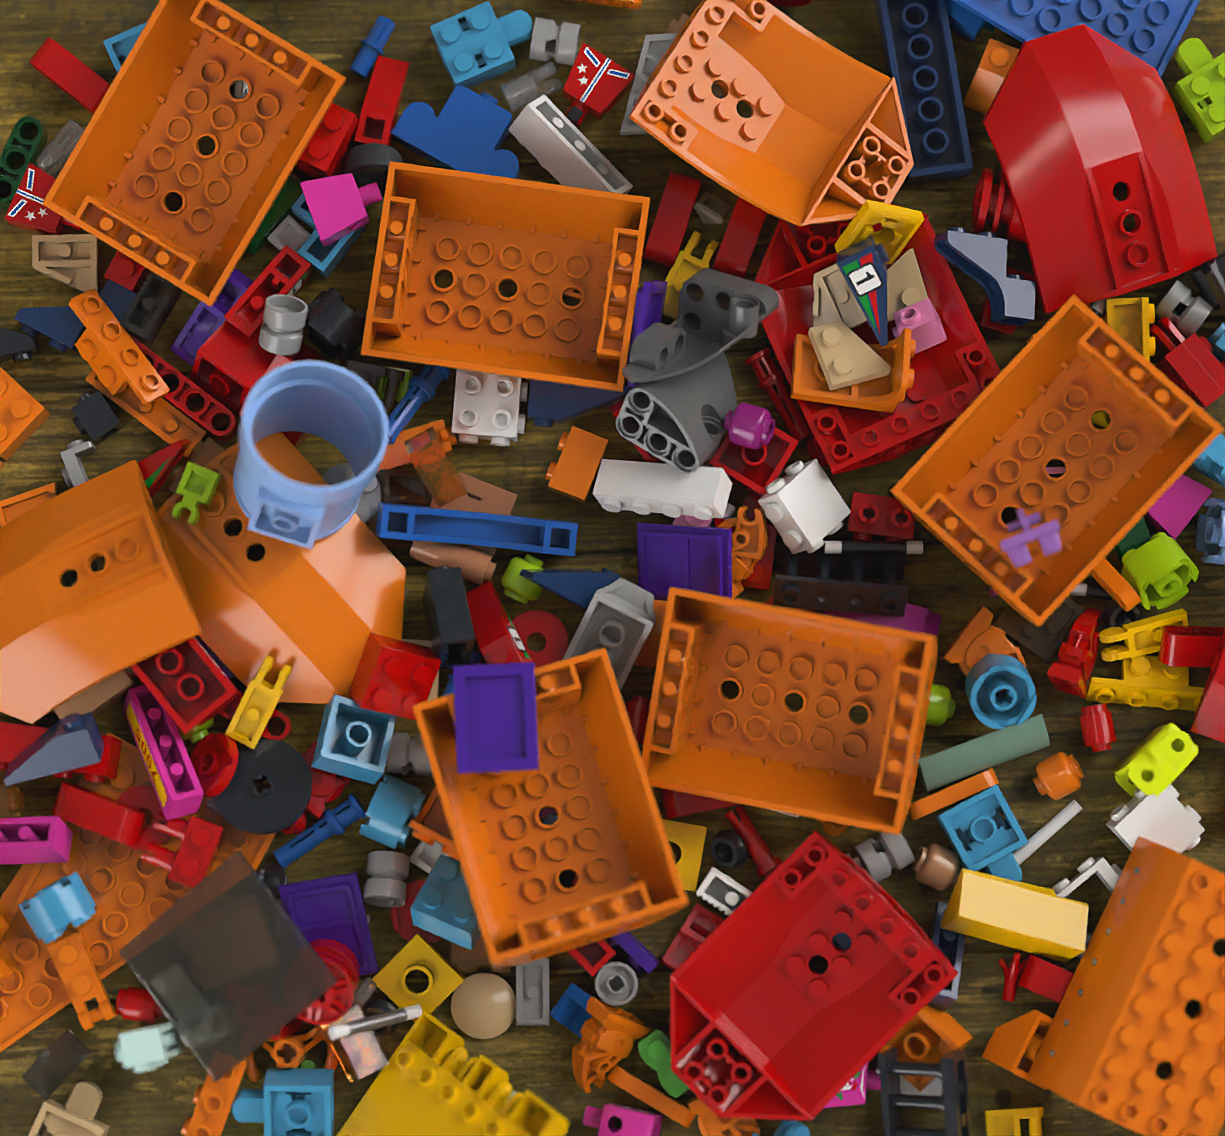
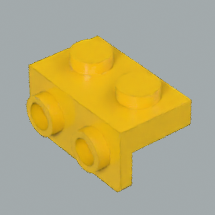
[1106,297,1155,362]

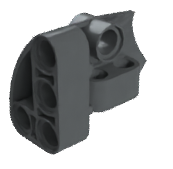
[622,268,779,383]
[616,352,737,473]

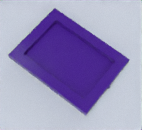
[625,280,668,387]
[637,522,732,601]
[453,662,539,774]
[279,872,379,975]

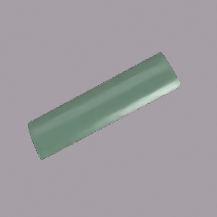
[917,714,1050,792]

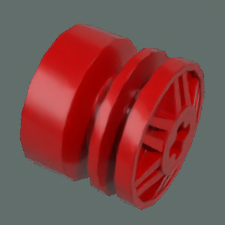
[971,167,1026,243]
[285,939,360,1025]

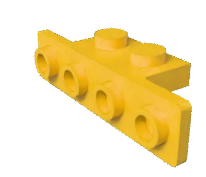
[1086,655,1204,712]

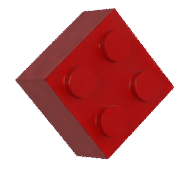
[348,633,442,721]

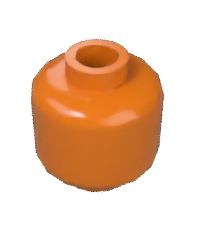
[1033,752,1084,800]

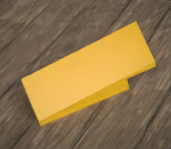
[940,868,1089,963]

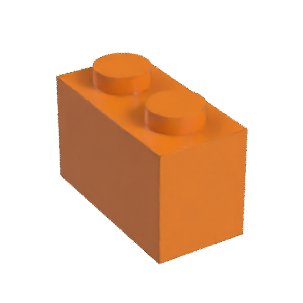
[545,426,609,504]

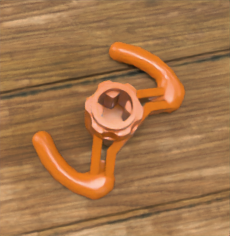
[241,1024,340,1082]

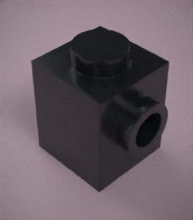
[72,390,125,445]

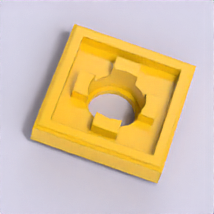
[835,200,925,264]
[661,819,707,892]
[371,932,465,1023]

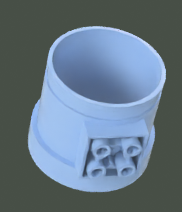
[233,361,389,550]

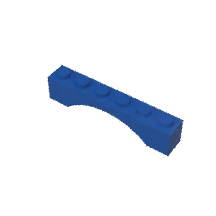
[375,502,578,556]

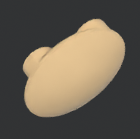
[451,973,516,1039]

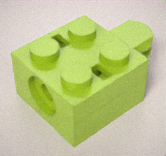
[1170,38,1225,144]

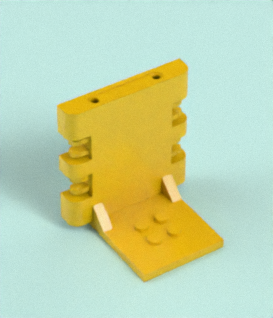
[336,1010,569,1136]

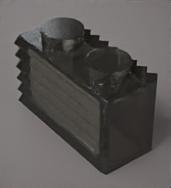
[120,270,183,345]

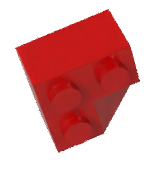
[709,427,799,496]

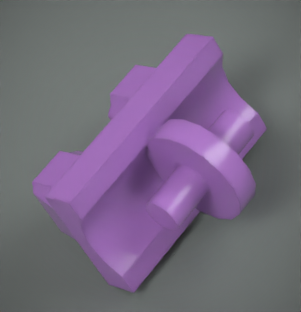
[1000,508,1062,568]

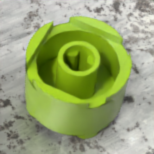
[1121,532,1199,610]

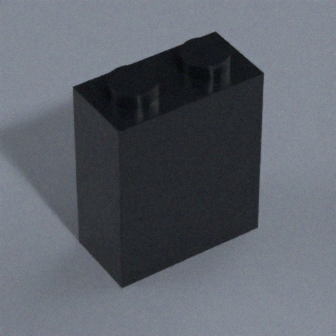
[422,566,475,669]

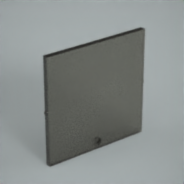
[118,851,338,1082]

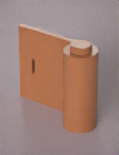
[409,466,518,585]

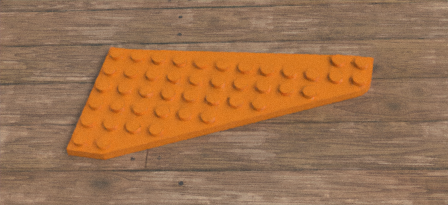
[0,732,277,1053]

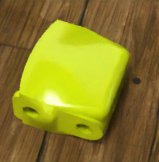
[1112,723,1198,797]

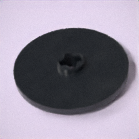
[214,739,313,835]

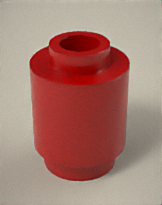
[624,696,651,745]
[1079,703,1117,753]
[115,987,166,1024]

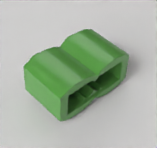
[637,1028,690,1098]

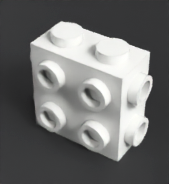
[451,369,528,446]
[758,459,851,554]
[1106,780,1205,853]

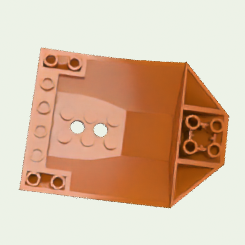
[629,0,914,226]
[157,432,406,704]
[0,459,202,725]

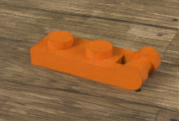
[47,932,116,1031]

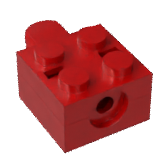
[1149,317,1225,410]

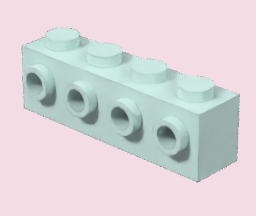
[115,1020,183,1073]

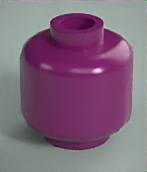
[724,403,775,449]

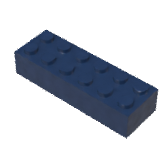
[875,0,973,186]

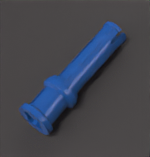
[387,365,451,445]
[273,793,368,869]

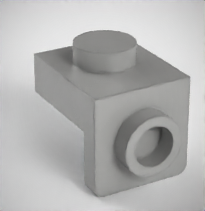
[60,439,97,487]

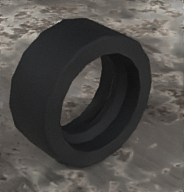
[341,143,402,198]

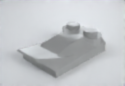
[562,578,656,691]

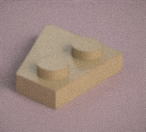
[32,234,99,294]
[867,249,928,328]
[812,264,868,330]
[808,320,891,391]

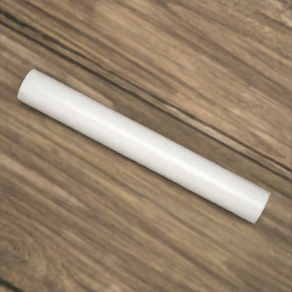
[1013,800,1082,865]

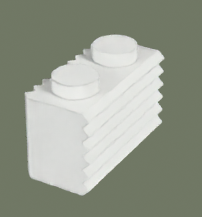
[696,867,752,915]

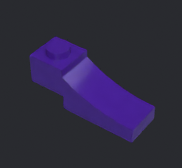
[170,268,253,367]

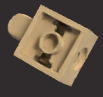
[28,1081,111,1136]

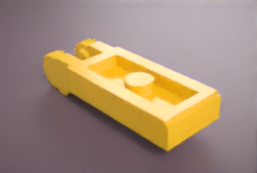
[663,231,719,321]
[1099,608,1188,662]
[225,655,292,749]

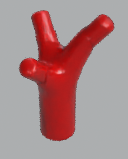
[998,953,1028,1002]

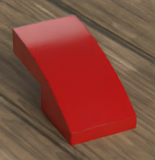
[660,903,724,971]

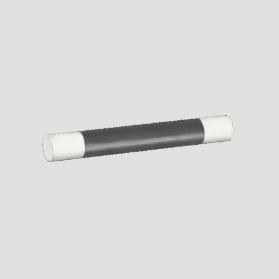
[328,1004,422,1040]

